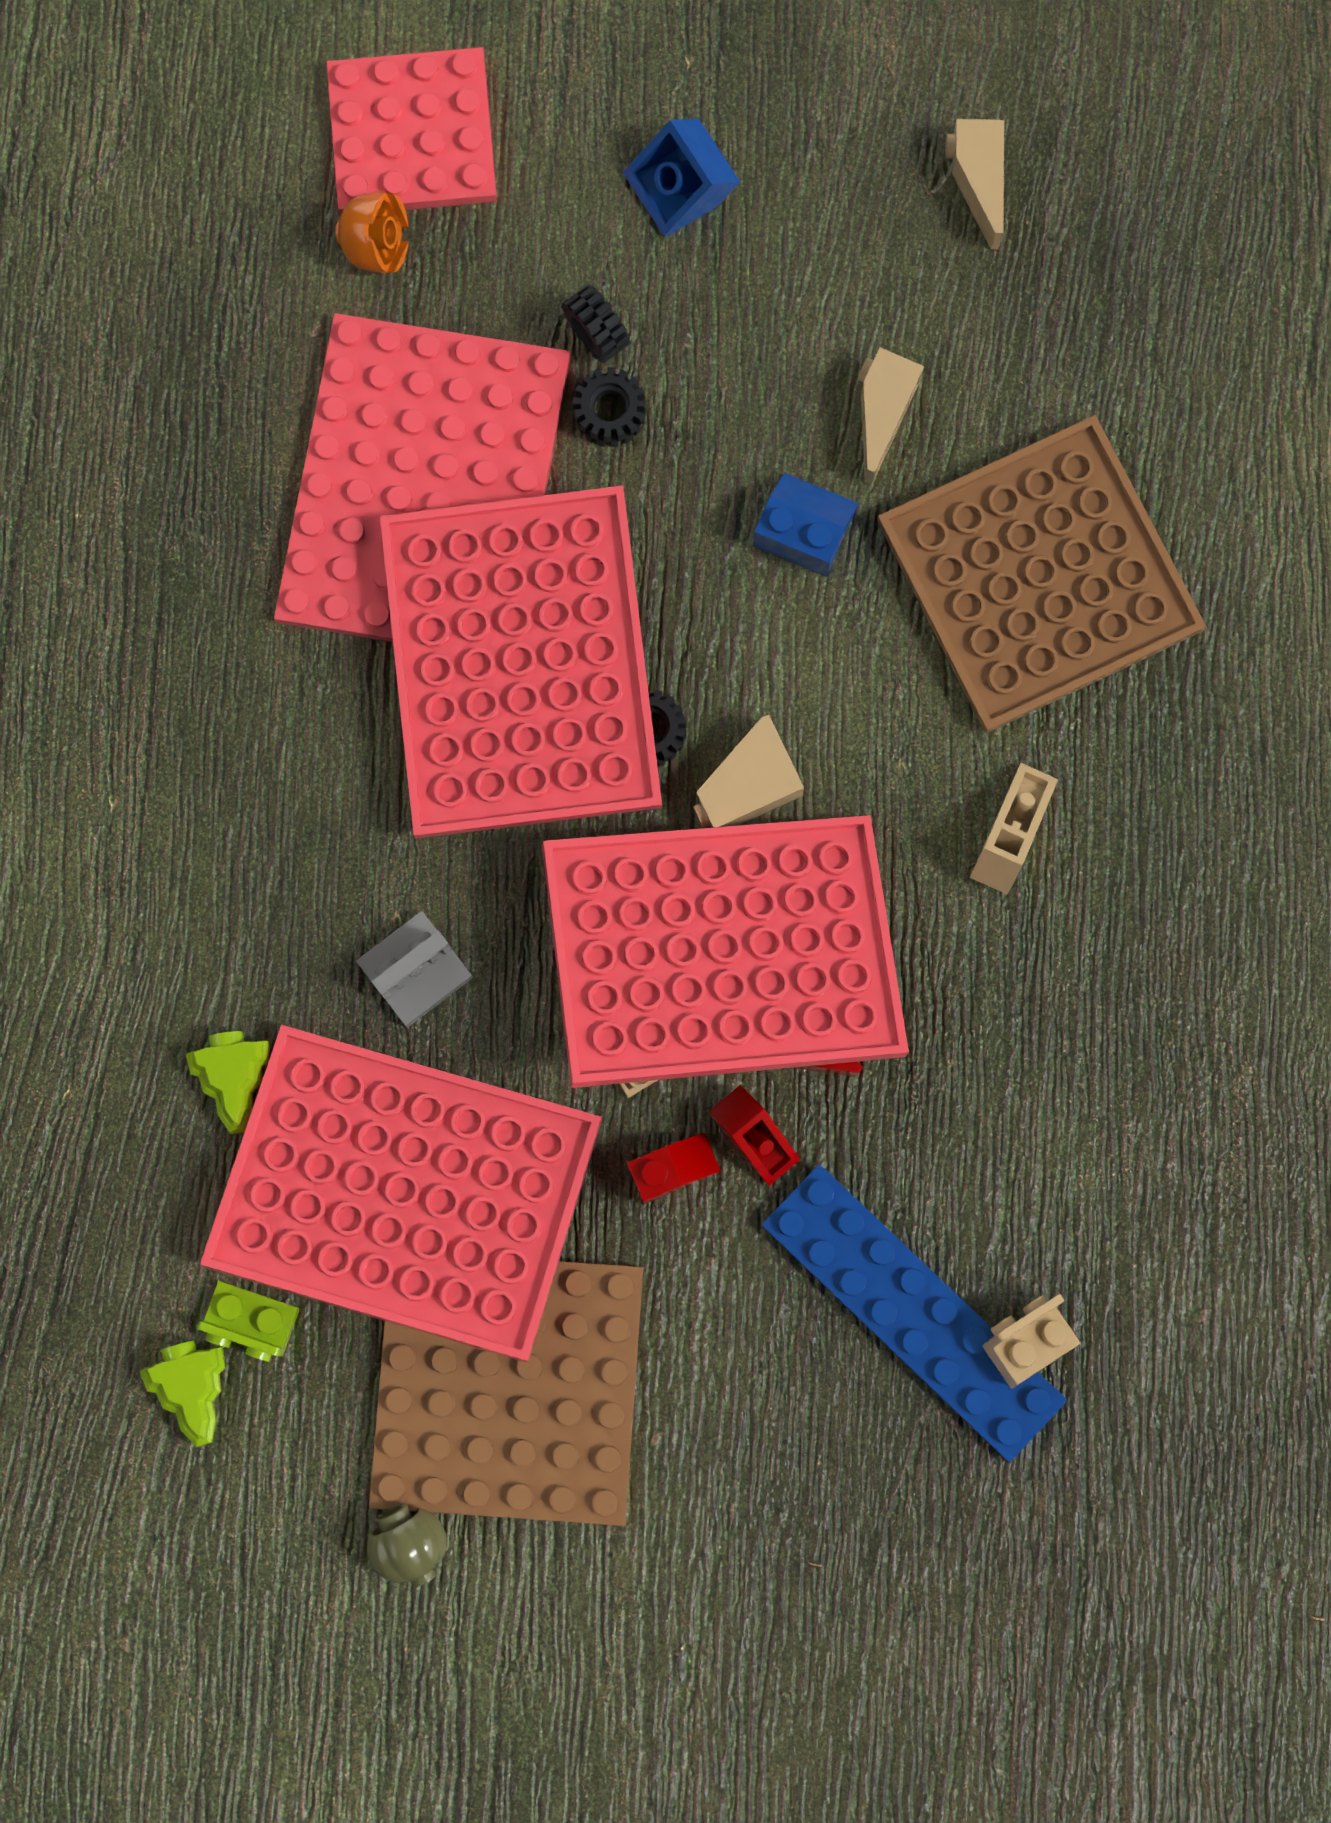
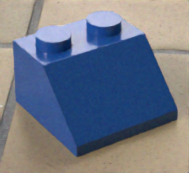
[623,118,740,236]
[753,473,859,577]

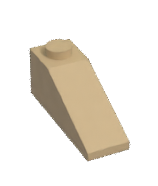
[945,119,1004,249]
[858,347,924,485]
[970,763,1058,895]

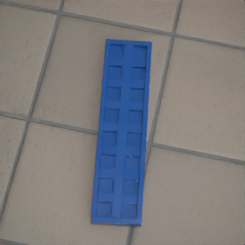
[761,1164,1068,1463]

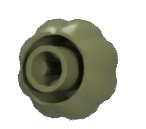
[367,1503,447,1588]

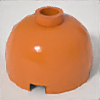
[335,191,409,274]

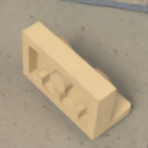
[982,1294,1081,1389]

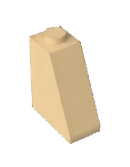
[692,714,804,828]

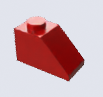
[708,1085,801,1186]
[627,1133,721,1205]

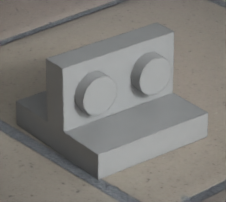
[356,911,473,1028]

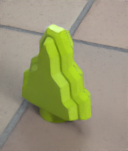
[186,1031,270,1135]
[139,1340,226,1447]

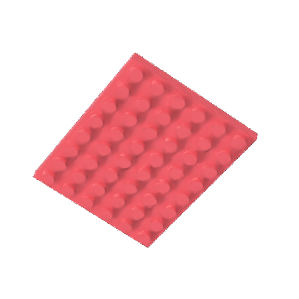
[274,313,571,642]
[380,485,663,839]
[542,815,909,1088]
[200,1025,602,1363]

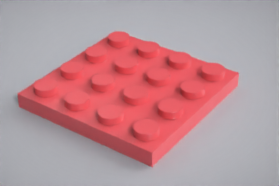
[327,47,497,216]

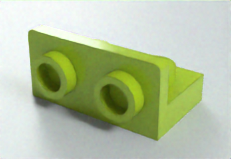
[197,1281,300,1362]

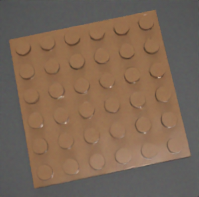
[877,415,1207,734]
[369,1261,644,1526]

